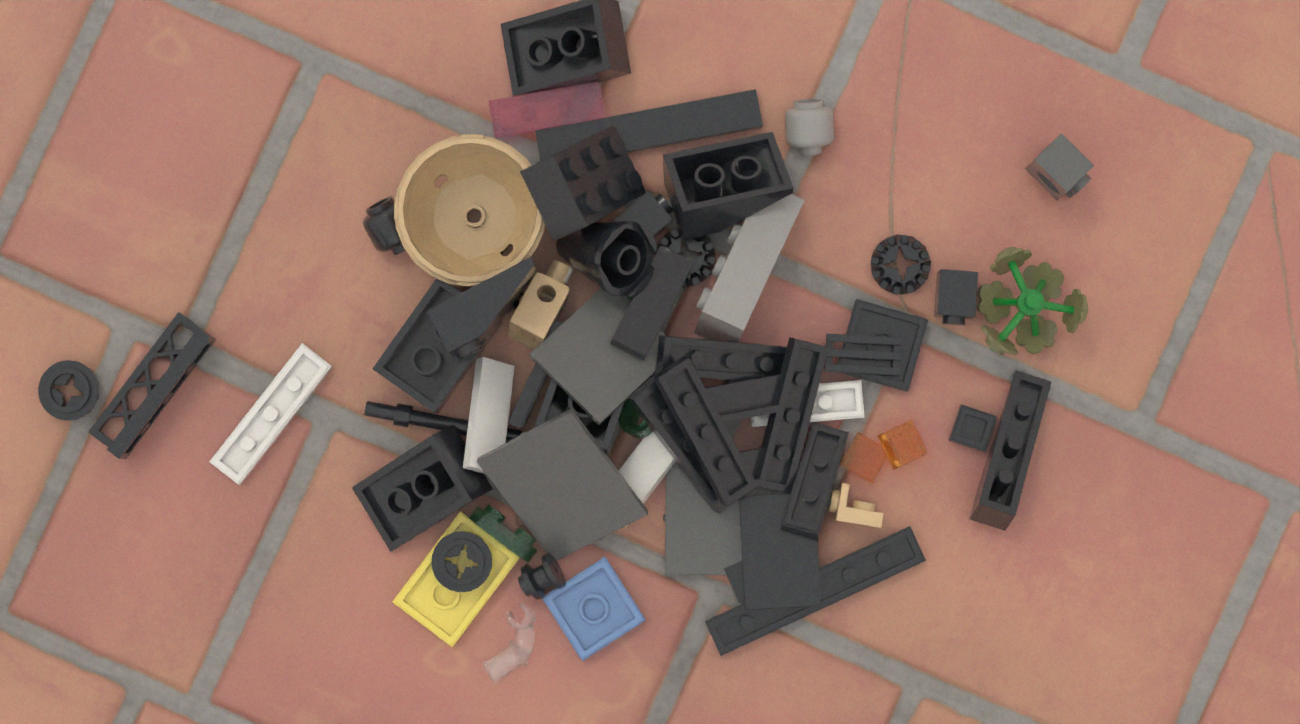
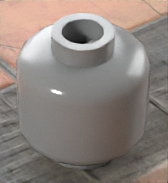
[785,99,835,155]

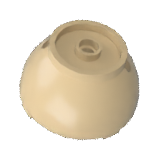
[394,134,545,287]

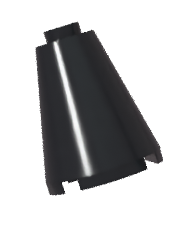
[556,221,657,297]

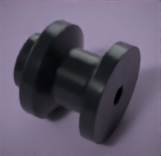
[518,553,566,600]

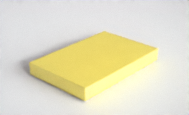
[392,511,521,647]

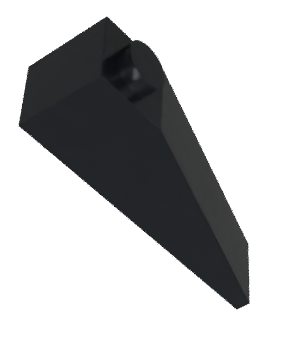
[969,370,1051,531]

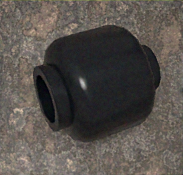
[363,196,406,255]

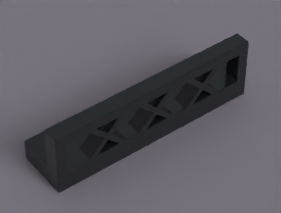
[88,312,216,459]

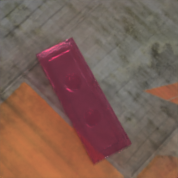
[489,81,606,139]

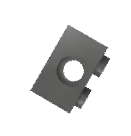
[1025,133,1094,200]

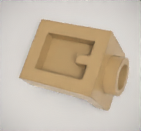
[829,483,884,528]

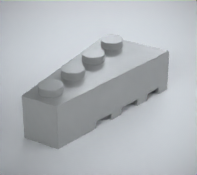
[694,194,804,342]

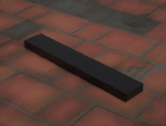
[535,89,763,160]
[705,526,926,656]

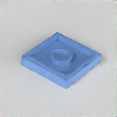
[542,557,646,661]

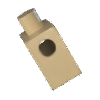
[508,260,573,350]

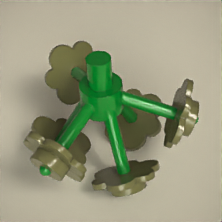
[977,247,1088,355]

